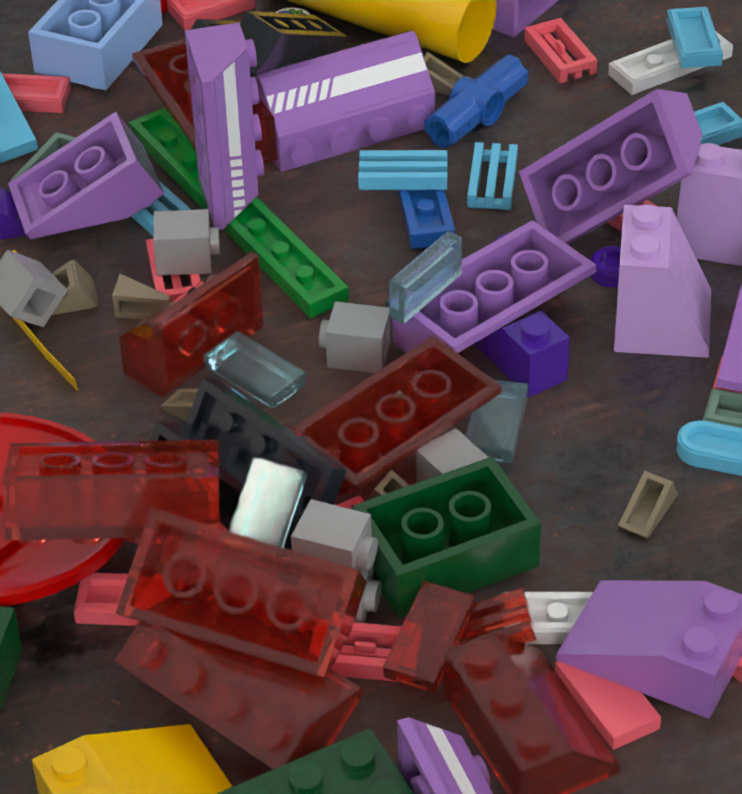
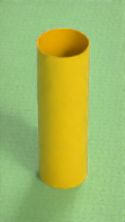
[287,0,497,63]

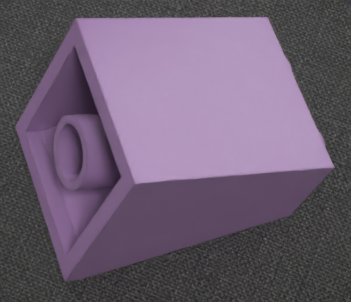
[677,143,742,266]
[614,204,711,358]

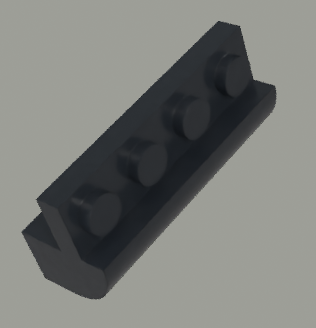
[191,11,347,78]
[140,378,347,561]

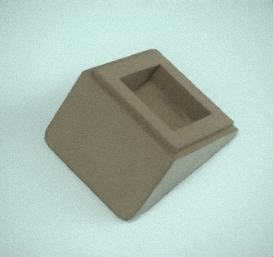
[52,259,99,315]

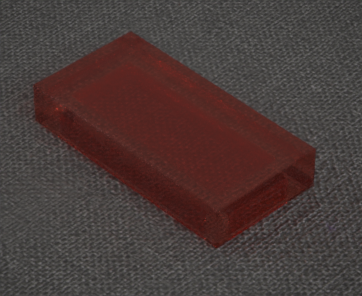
[383,581,475,693]

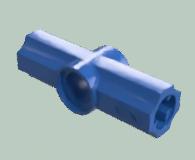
[424,54,528,149]

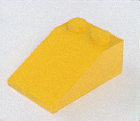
[32,724,233,794]

